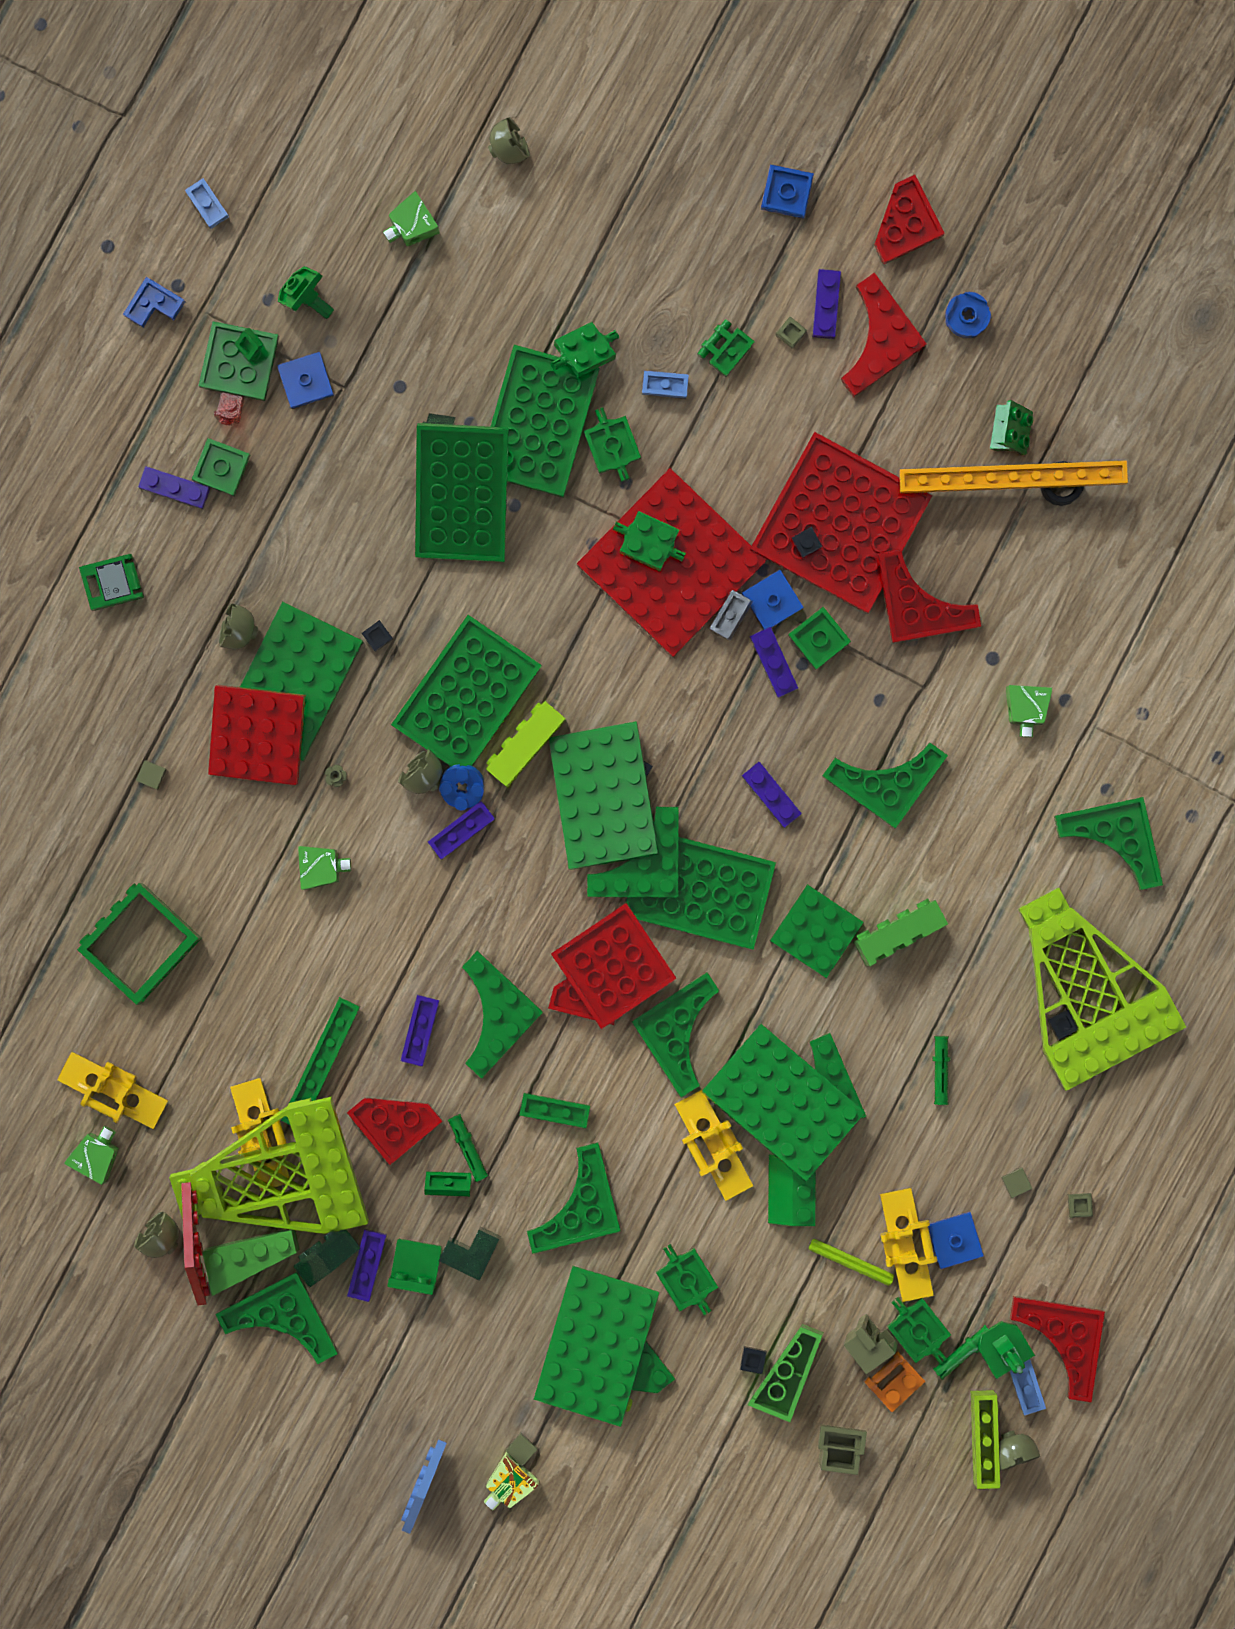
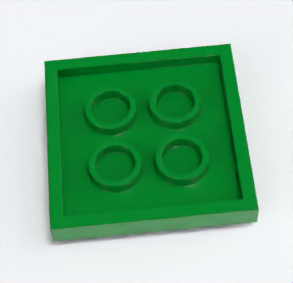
[198,321,279,401]
[770,884,864,978]

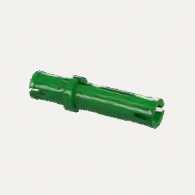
[932,1036,951,1105]
[448,1114,489,1182]
[933,1325,988,1380]

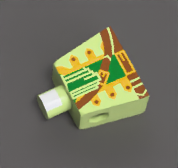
[484,1452,539,1510]

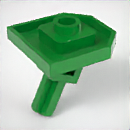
[278,266,334,319]
[978,1321,1035,1379]

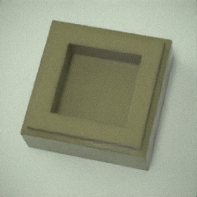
[775,317,807,349]
[136,760,167,790]
[1001,1167,1032,1198]
[1067,1193,1093,1218]
[505,1433,538,1466]

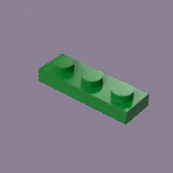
[519,1093,591,1128]

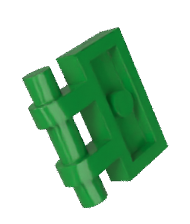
[697,319,755,377]

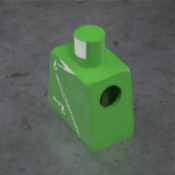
[383,191,440,246]
[1006,685,1052,737]
[298,846,351,890]
[64,1126,119,1185]

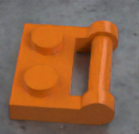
[864,1351,925,1412]

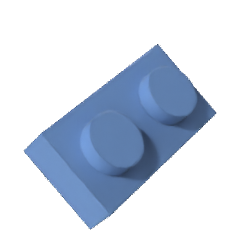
[185,178,229,229]
[642,371,689,399]

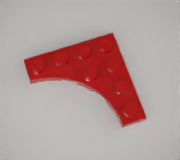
[841,272,927,397]
[878,549,981,642]
[181,1182,210,1306]
[1010,1296,1105,1403]

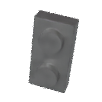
[709,590,753,640]

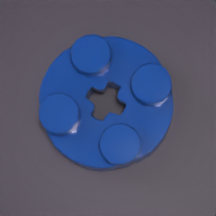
[945,292,991,338]
[439,764,485,811]

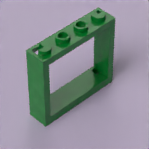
[77,883,202,1005]

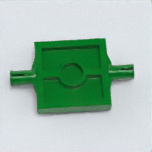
[550,322,619,378]
[584,407,641,482]
[613,511,686,571]
[656,1244,719,1315]
[887,1297,951,1365]

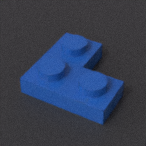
[123,277,186,328]

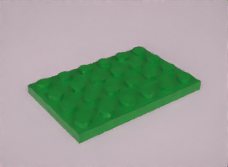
[490,345,600,498]
[415,423,509,562]
[240,601,363,762]
[391,615,542,766]
[549,721,659,870]
[626,837,776,950]
[702,1024,866,1182]
[533,1266,660,1427]

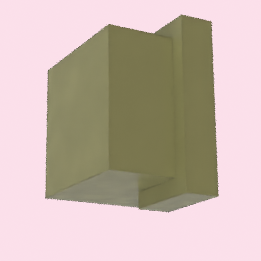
[844,1314,898,1374]
[818,1424,867,1475]

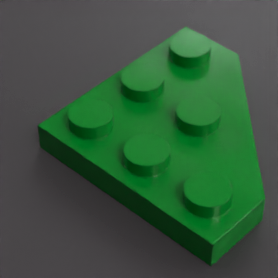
[632,1341,675,1393]

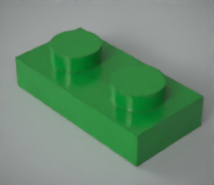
[424,1171,472,1197]

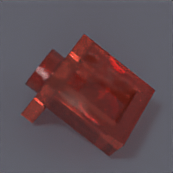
[214,392,244,426]

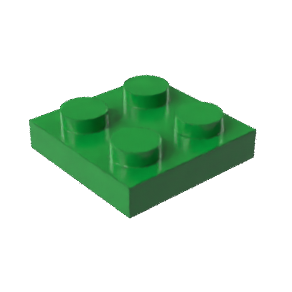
[192,438,251,497]
[788,607,851,670]

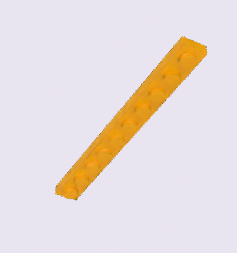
[899,461,1128,493]

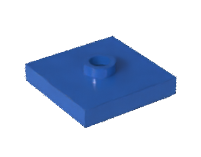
[761,164,814,219]
[277,352,334,409]
[742,570,804,629]
[928,1212,984,1269]

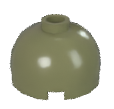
[488,117,530,164]
[219,603,258,650]
[398,749,442,794]
[134,1212,179,1258]
[999,1430,1040,1471]

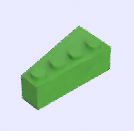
[853,899,948,966]
[203,1229,300,1296]
[747,1324,824,1422]

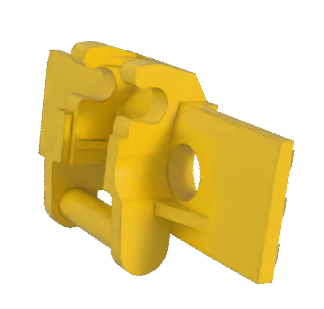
[57,1052,169,1129]
[230,1078,290,1191]
[674,1090,753,1201]
[880,1188,938,1302]

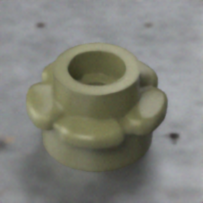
[325,765,347,787]

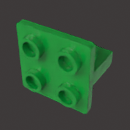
[990,400,1033,455]

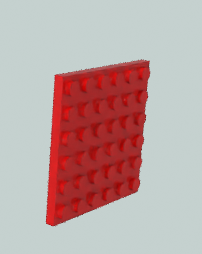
[750,431,933,614]
[577,468,767,657]

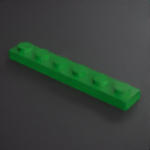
[281,997,361,1125]

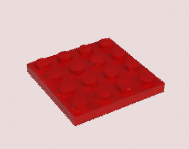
[208,685,305,785]
[551,903,677,1029]

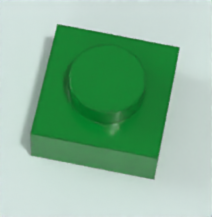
[234,328,264,361]

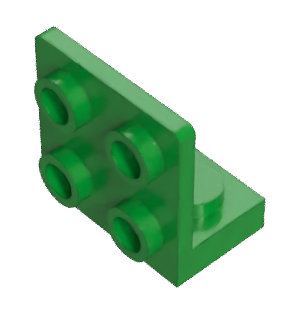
[387,1238,442,1295]

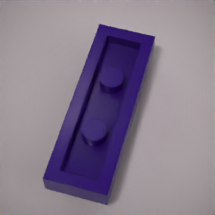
[812,269,841,339]
[138,466,210,509]
[749,627,798,697]
[742,762,802,828]
[428,801,495,860]
[400,995,440,1066]
[347,1229,387,1302]

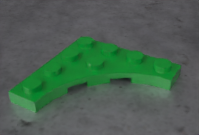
[822,742,948,829]
[1054,797,1163,890]
[587,807,679,898]
[462,951,543,1079]
[632,972,719,1098]
[809,1033,866,1119]
[527,1142,621,1254]
[215,1271,339,1364]

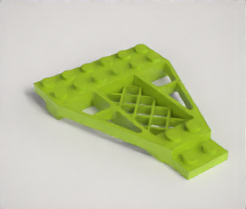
[1018,888,1186,1091]
[169,1097,369,1234]

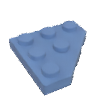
[401,1440,447,1534]

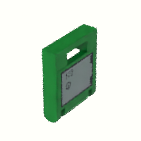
[79,554,144,611]

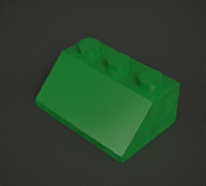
[768,1154,816,1226]

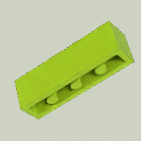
[486,701,566,788]
[970,1390,1000,1489]

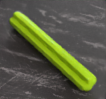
[809,1239,894,1286]

